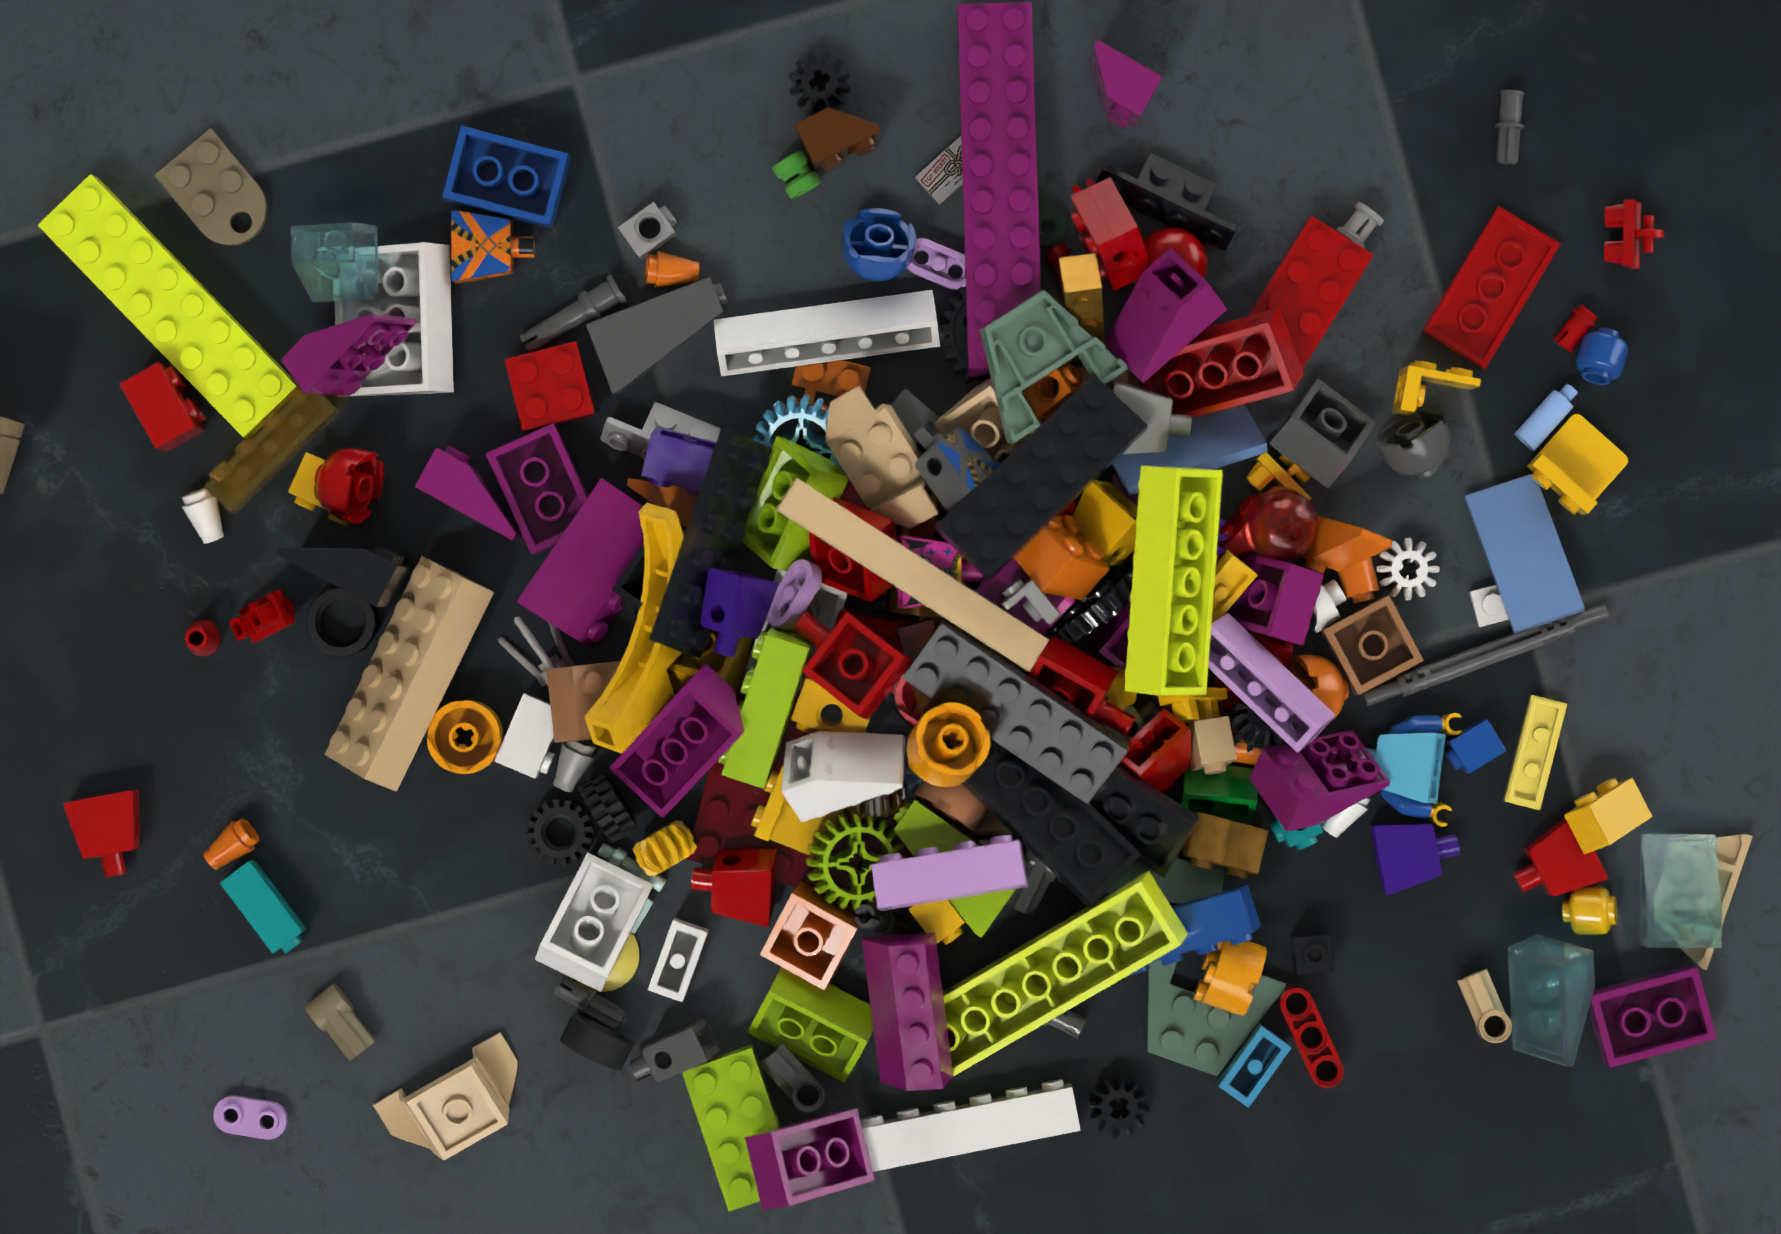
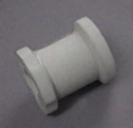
[1336,201,1384,248]

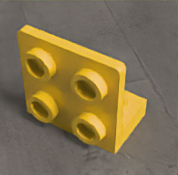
[1392,360,1481,415]

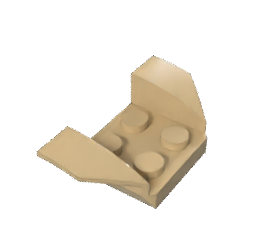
[825,386,939,529]
[373,1032,518,1160]

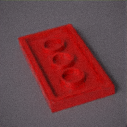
[1421,206,1561,370]

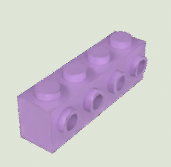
[1208,613,1336,753]
[871,835,1029,911]

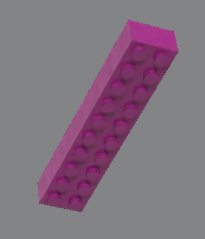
[957,2,1041,376]

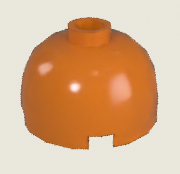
[1290,654,1349,722]

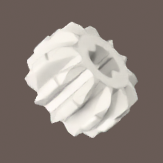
[1376,538,1440,600]

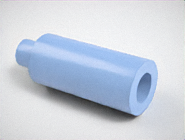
[1514,383,1578,451]

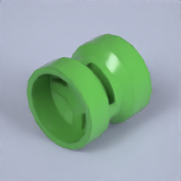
[772,149,822,200]

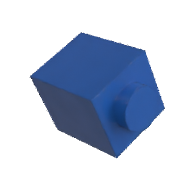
[1445,719,1506,774]

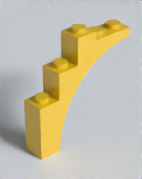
[584,503,684,754]

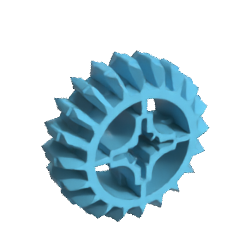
[753,394,841,469]

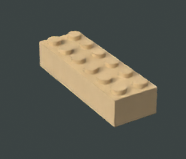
[325,556,494,792]

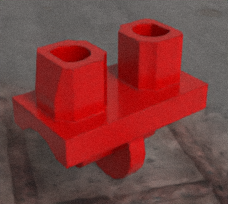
[1604,199,1665,269]
[229,589,295,644]

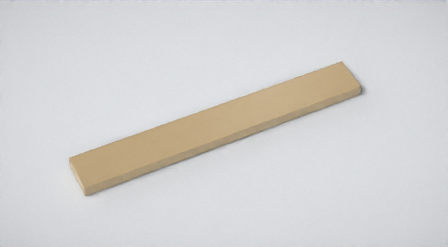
[776,478,1049,671]

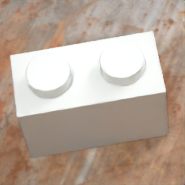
[495,693,555,779]
[648,918,709,1002]

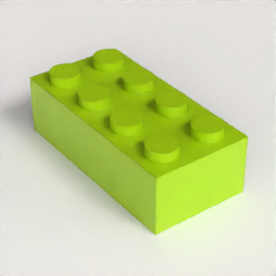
[718,626,813,789]
[682,1044,781,1212]

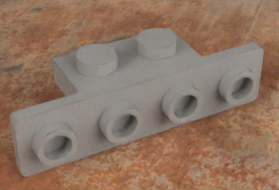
[601,402,721,460]

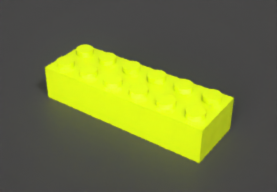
[1125,466,1223,696]

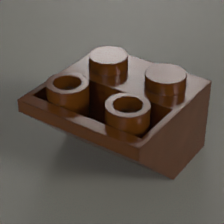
[795,108,881,173]

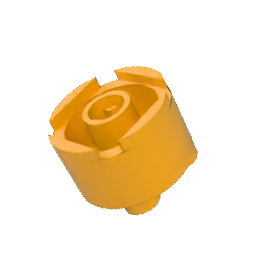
[427,700,504,774]
[907,702,990,787]
[1193,940,1267,1016]

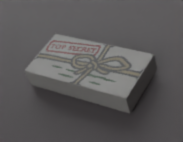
[915,136,962,205]

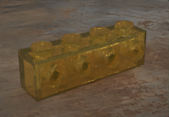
[204,387,341,513]

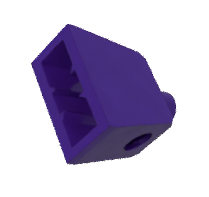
[701,567,779,657]
[1369,823,1460,895]

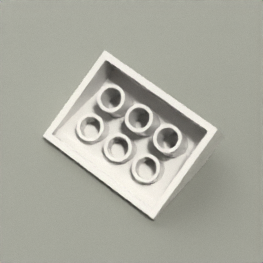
[333,242,454,397]

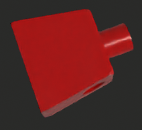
[1119,708,1192,792]
[63,789,140,877]
[1513,818,1609,897]
[691,849,777,927]

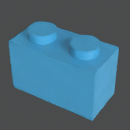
[1216,1023,1292,1108]

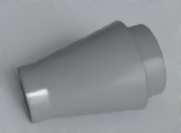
[553,740,596,792]

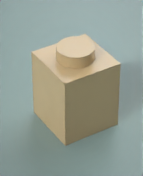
[1187,716,1237,775]

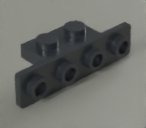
[1095,153,1237,251]

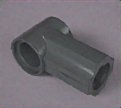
[1006,848,1056,917]
[759,1042,825,1113]

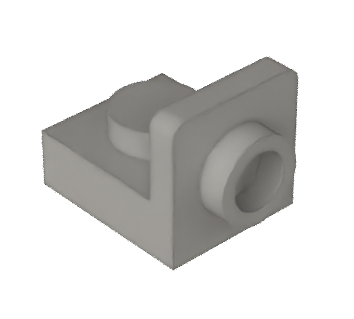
[1000,578,1060,624]

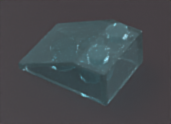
[1640,834,1722,948]
[1508,934,1595,1067]

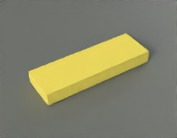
[1503,695,1567,810]

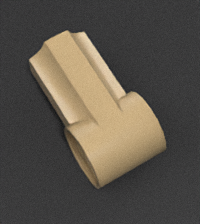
[1457,969,1512,1043]

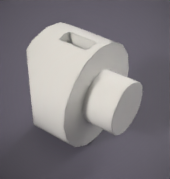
[1313,579,1347,633]

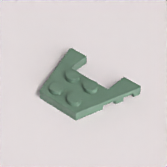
[980,290,1129,444]
[1147,960,1286,1076]

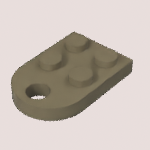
[154,128,268,246]

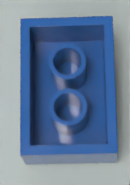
[442,125,572,229]

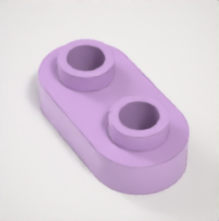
[907,238,965,290]
[767,559,822,630]
[213,1095,288,1140]

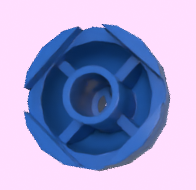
[842,208,916,281]

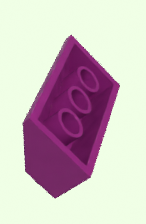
[609,664,745,818]
[862,933,953,1091]

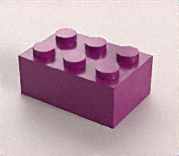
[486,423,589,555]
[1584,964,1717,1068]
[745,1108,875,1210]

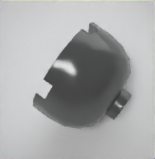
[1375,409,1451,478]

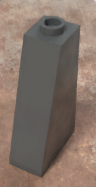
[586,277,728,395]

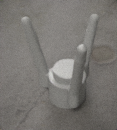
[498,617,576,687]

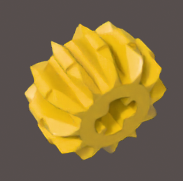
[633,820,697,876]

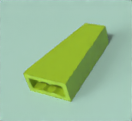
[893,798,1016,938]

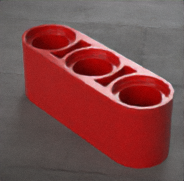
[1277,985,1344,1088]

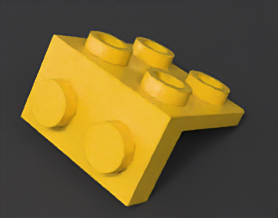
[1527,414,1628,515]
[751,765,845,857]

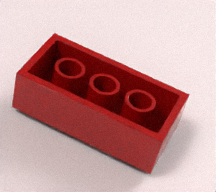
[1247,216,1374,369]
[1141,307,1304,418]

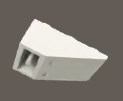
[781,731,906,822]

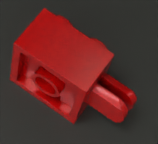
[1070,177,1151,291]

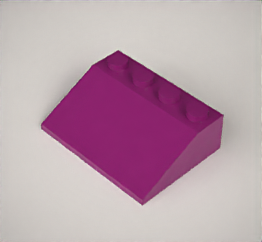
[517,478,644,648]

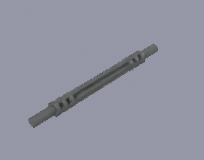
[1363,603,1609,706]

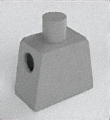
[1111,380,1192,454]

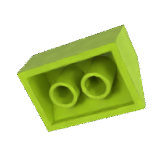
[742,436,849,571]
[747,967,874,1083]

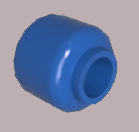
[1576,327,1628,385]

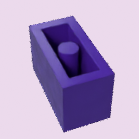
[641,426,716,496]

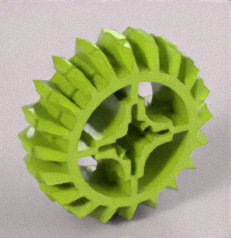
[806,813,906,911]

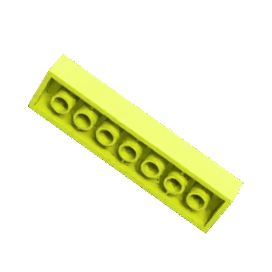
[38,174,301,439]
[943,871,1188,1076]

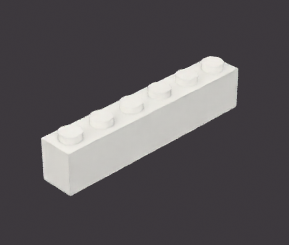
[713,290,940,376]
[861,1079,1081,1172]

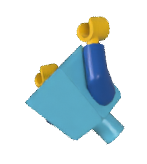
[1366,713,1463,827]

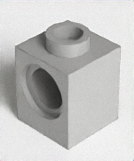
[618,202,677,260]

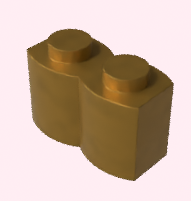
[1182,812,1269,879]

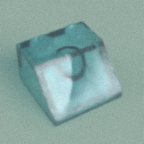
[291,222,378,302]

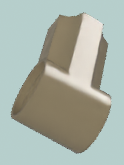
[304,983,376,1061]

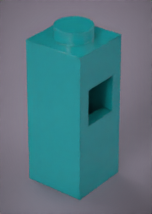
[220,859,307,954]

